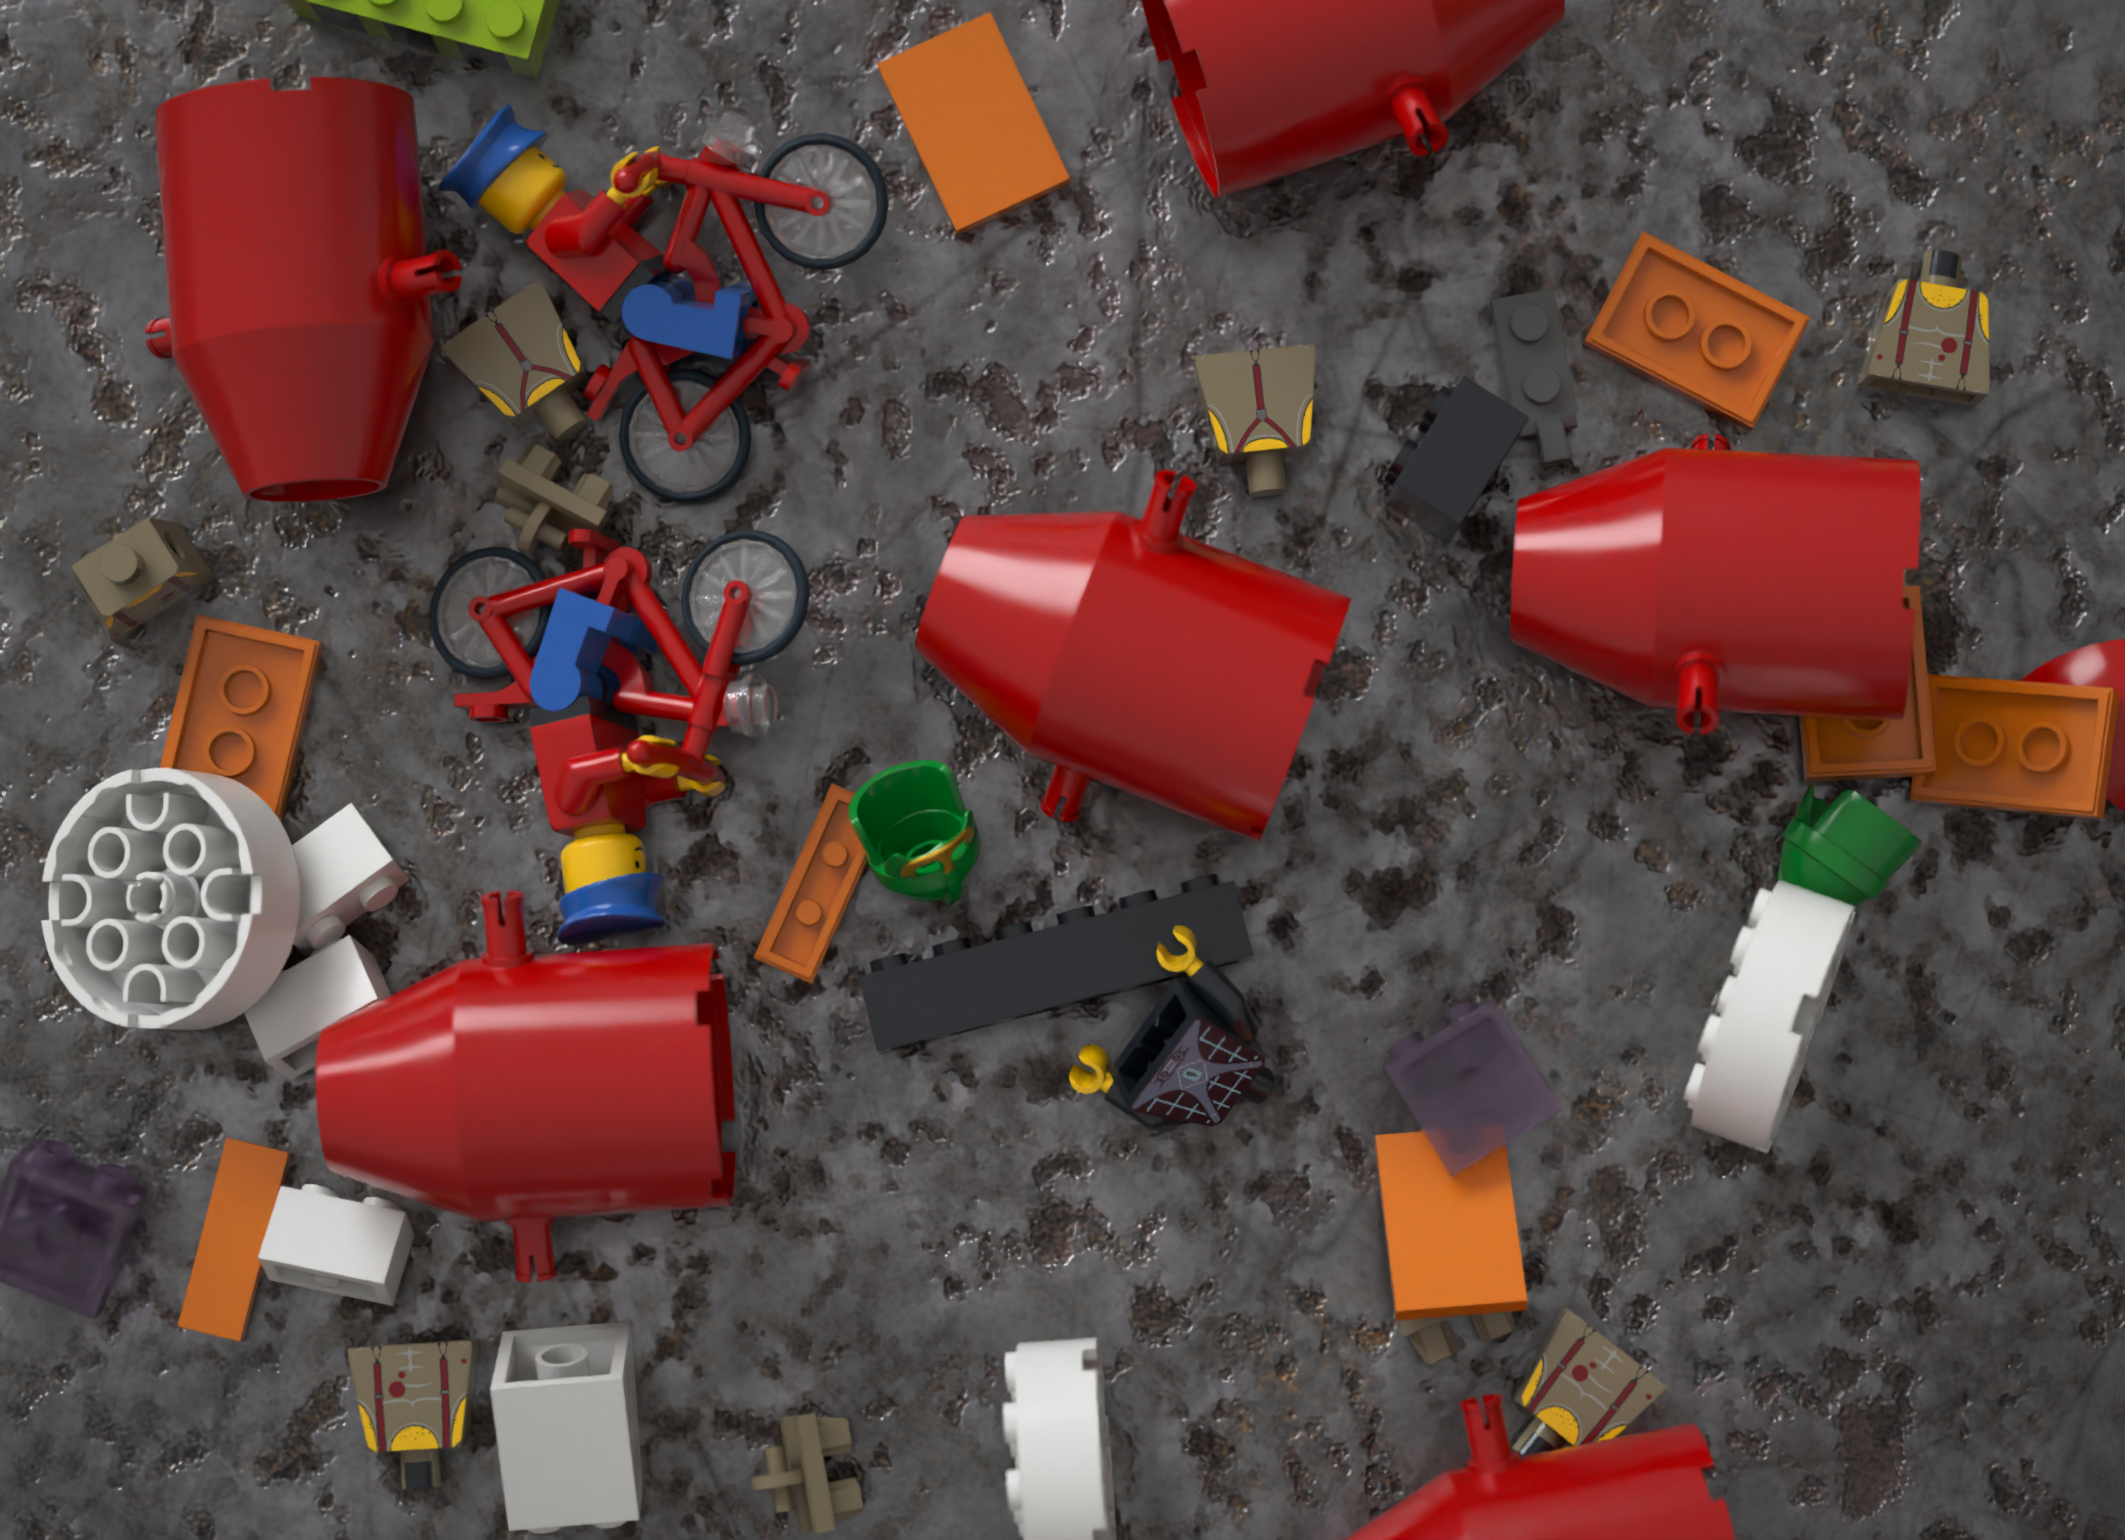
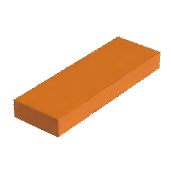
[754,783,868,985]
[178,1137,292,1342]

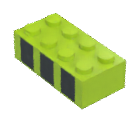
[287,0,560,79]

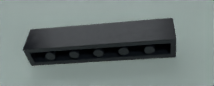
[858,874,1253,1054]

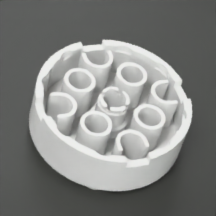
[41,768,301,1030]
[1683,880,1855,1153]
[1003,1337,1117,1540]

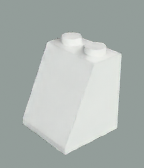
[490,1321,643,1534]

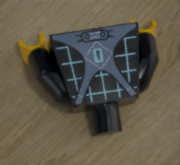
[1069,925,1274,1130]

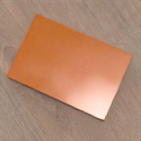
[877,12,1070,236]
[1583,231,1811,432]
[1799,585,1936,782]
[160,614,324,822]
[1910,674,2120,820]
[1375,1125,1528,1321]

